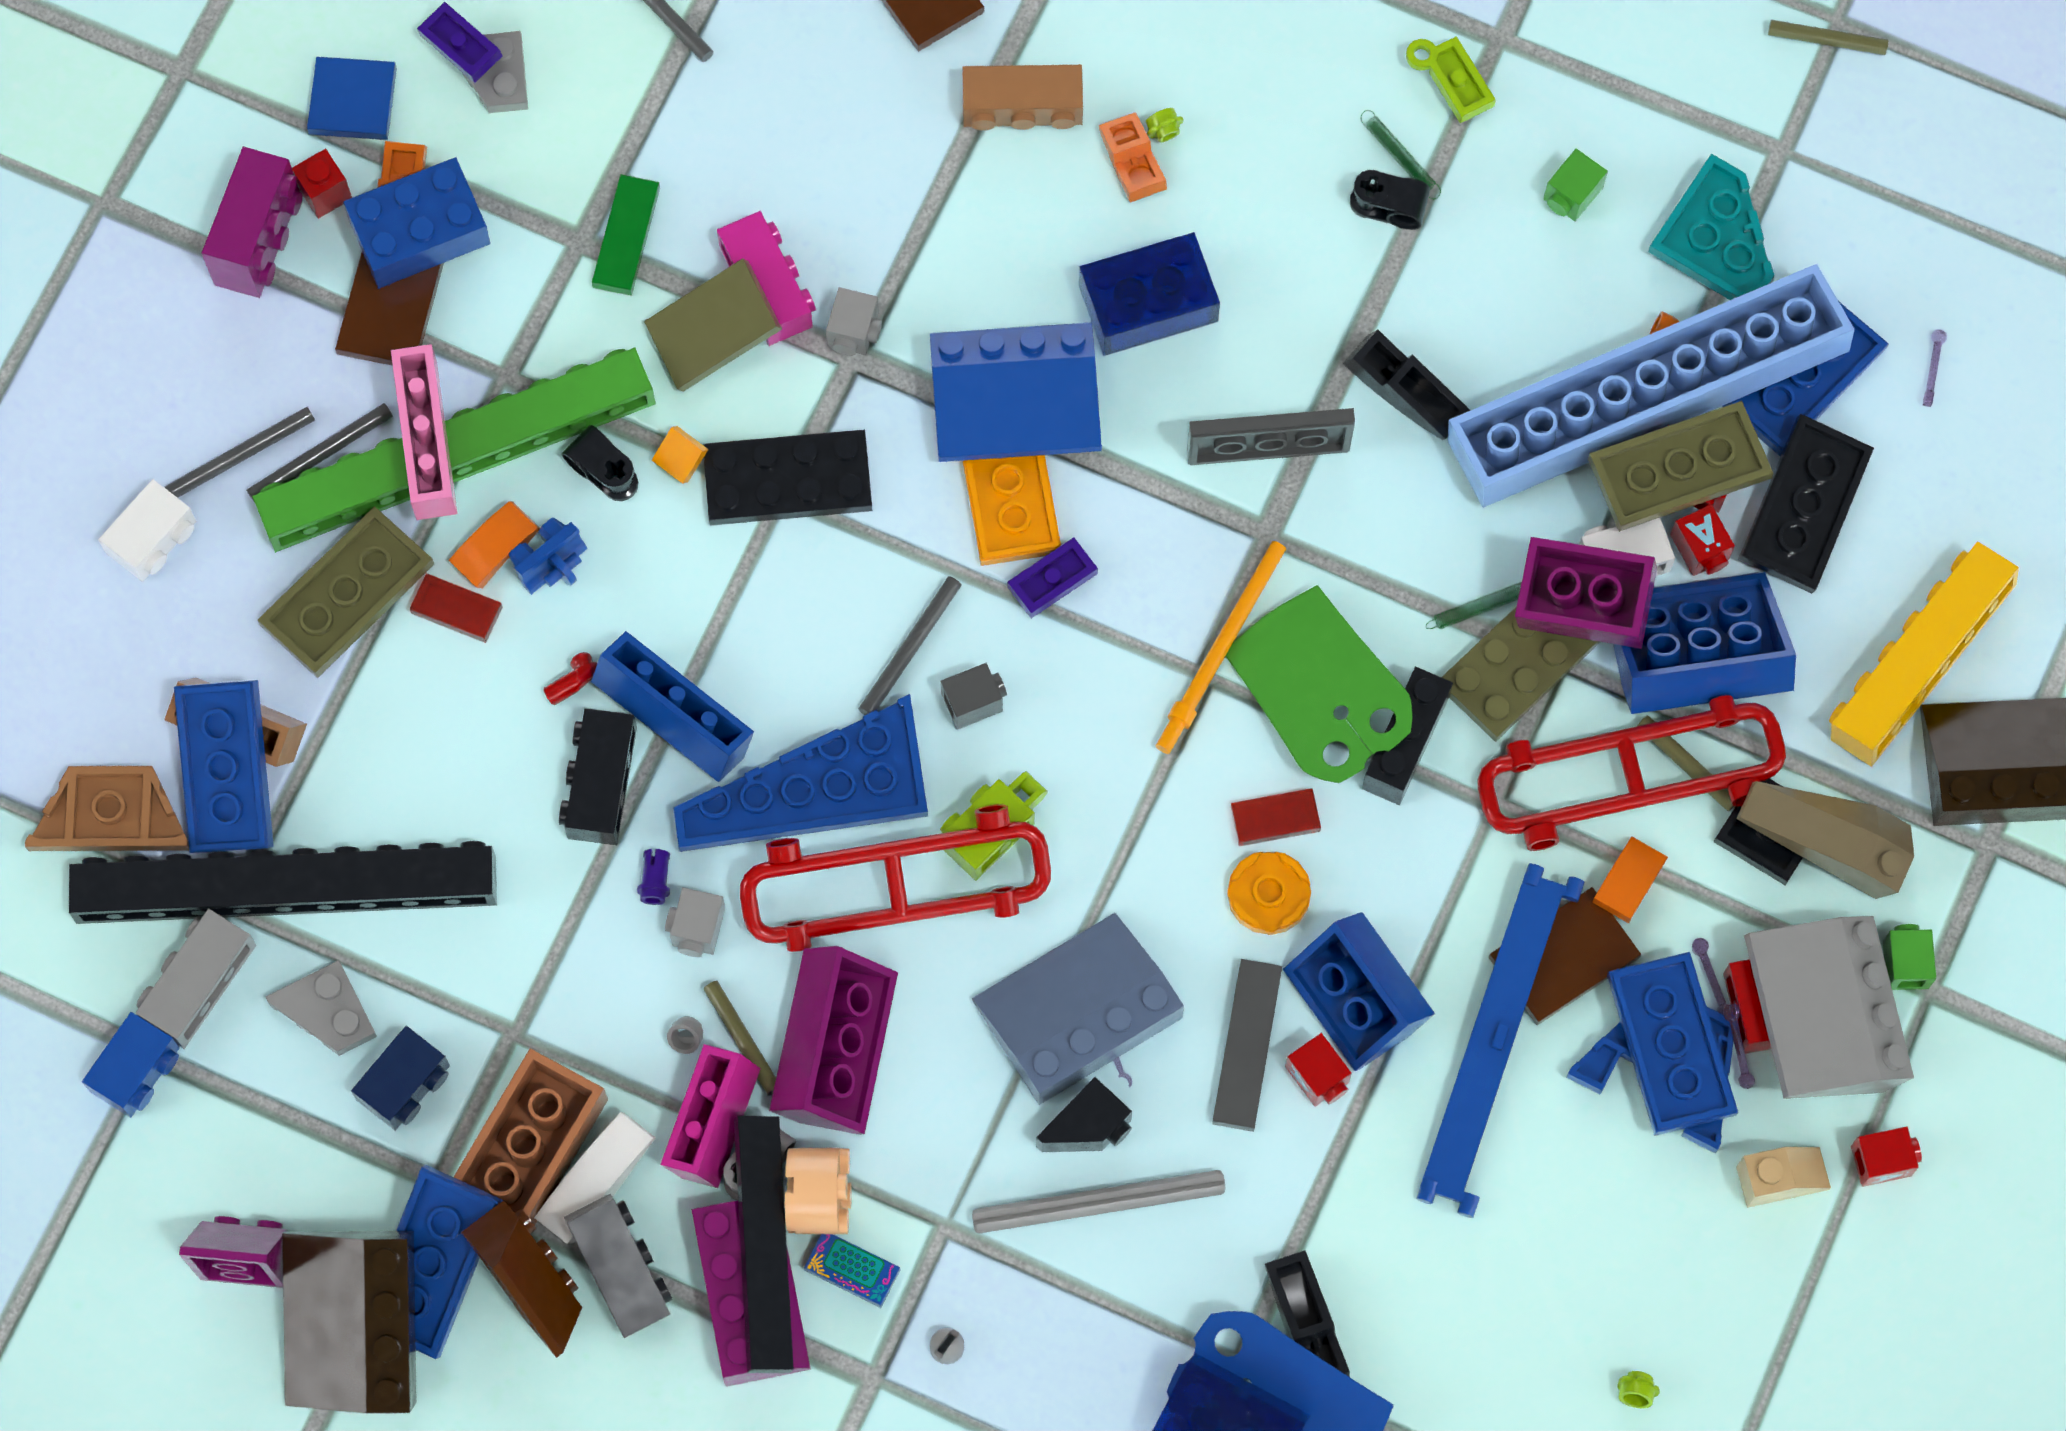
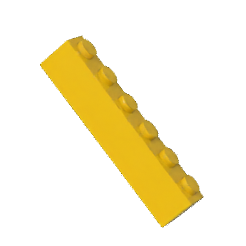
[1829,541,2019,767]

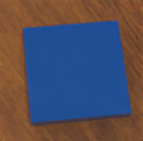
[307,57,397,140]

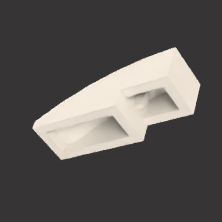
[534,1112,656,1244]

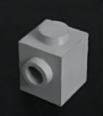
[826,287,882,356]
[665,887,726,957]

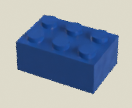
[343,157,491,289]

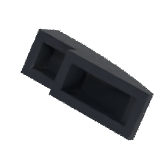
[1343,329,1470,440]
[1265,1250,1350,1377]

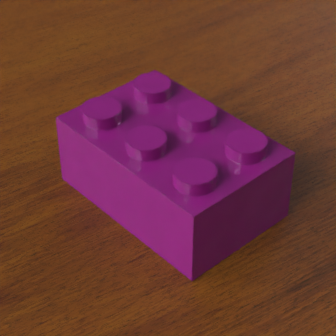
[201,146,303,298]
[1515,537,1657,649]

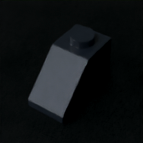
[1036,1077,1132,1152]

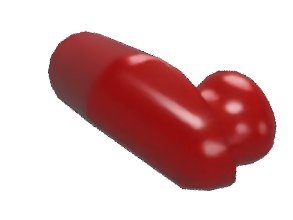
[544,652,597,705]

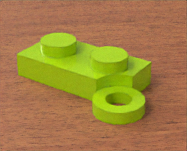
[1406,36,1496,123]

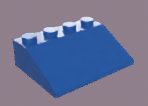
[930,322,1102,462]
[1613,572,1796,714]

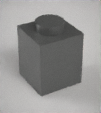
[940,662,1007,730]

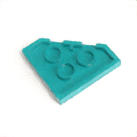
[1648,153,1774,300]

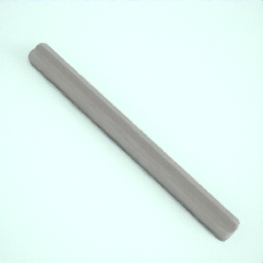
[972,1170,1226,1233]

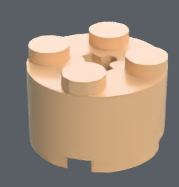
[785,1148,852,1234]

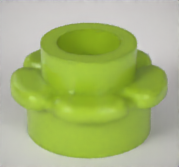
[1145,108,1184,142]
[1617,1371,1660,1409]

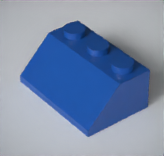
[1283,912,1435,1071]

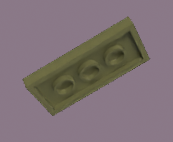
[1588,401,1773,532]
[257,506,434,678]
[1442,606,1600,742]

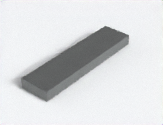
[1212,959,1282,1132]

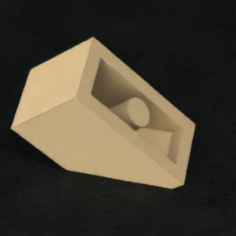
[1736,1147,1831,1208]

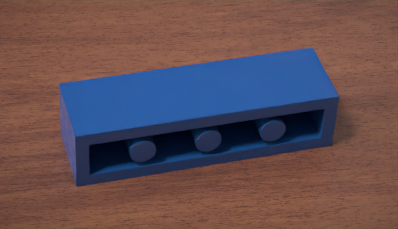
[591,631,754,782]

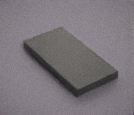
[1187,408,1355,466]

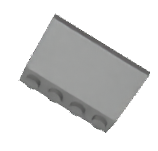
[1744,916,1914,1099]

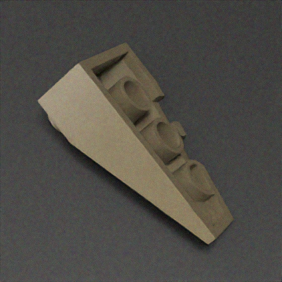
[1737,781,1914,899]

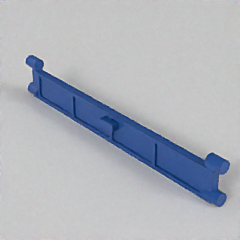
[1416,863,1585,1218]

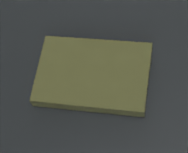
[644,258,782,392]

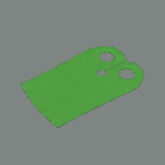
[1226,585,1413,783]

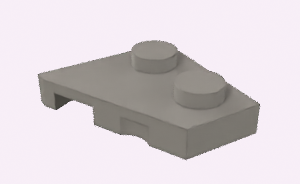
[463,31,528,113]
[266,960,377,1056]

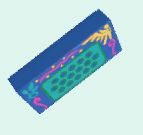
[804,1234,900,1308]

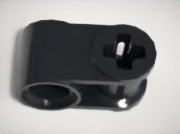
[1350,170,1430,230]
[561,425,639,502]

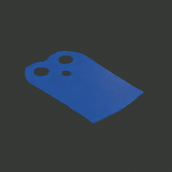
[1166,1311,1394,1431]

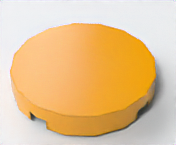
[1227,851,1311,935]

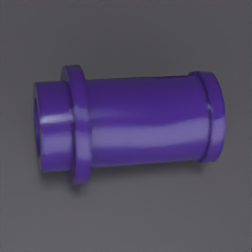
[637,849,670,905]

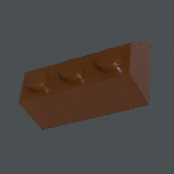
[462,1200,583,1358]

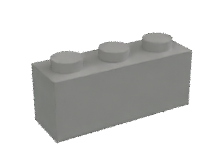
[135,909,257,1049]

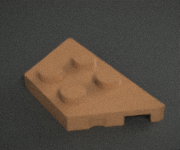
[25,766,189,851]

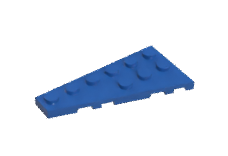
[673,694,928,852]

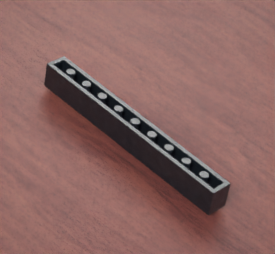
[69,841,497,924]

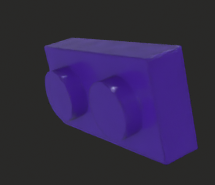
[417,1,503,83]
[1007,537,1098,619]

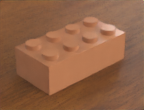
[454,1048,608,1225]

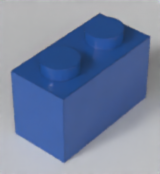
[82,1012,180,1118]

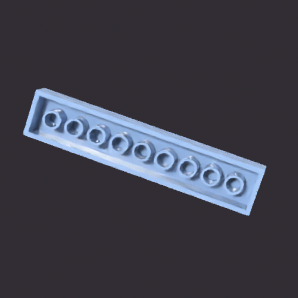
[1448,264,1855,508]

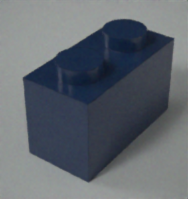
[351,1025,450,1131]

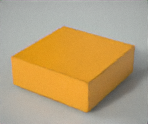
[652,426,709,484]

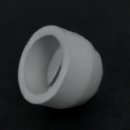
[667,1016,703,1054]
[930,1328,964,1364]

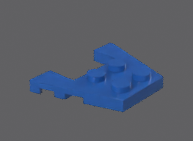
[1566,1007,1736,1154]

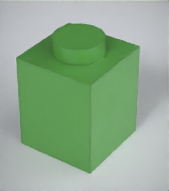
[1543,148,1608,222]
[1883,924,1936,990]

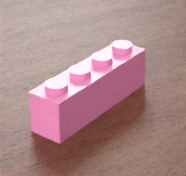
[391,344,458,520]

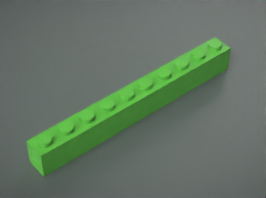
[252,347,656,553]

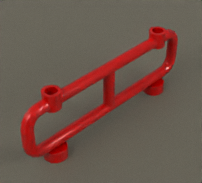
[1477,695,1786,851]
[740,804,1051,952]

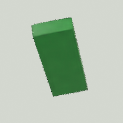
[592,174,660,296]

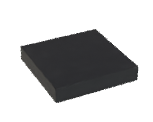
[1714,778,1803,886]

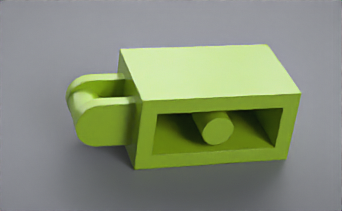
[940,771,1048,881]

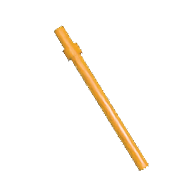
[1155,541,1286,754]

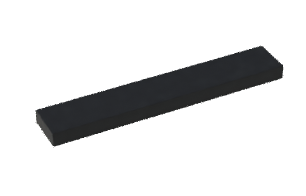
[734,1116,794,1373]

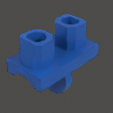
[509,517,588,595]

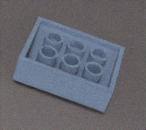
[972,913,1184,1105]

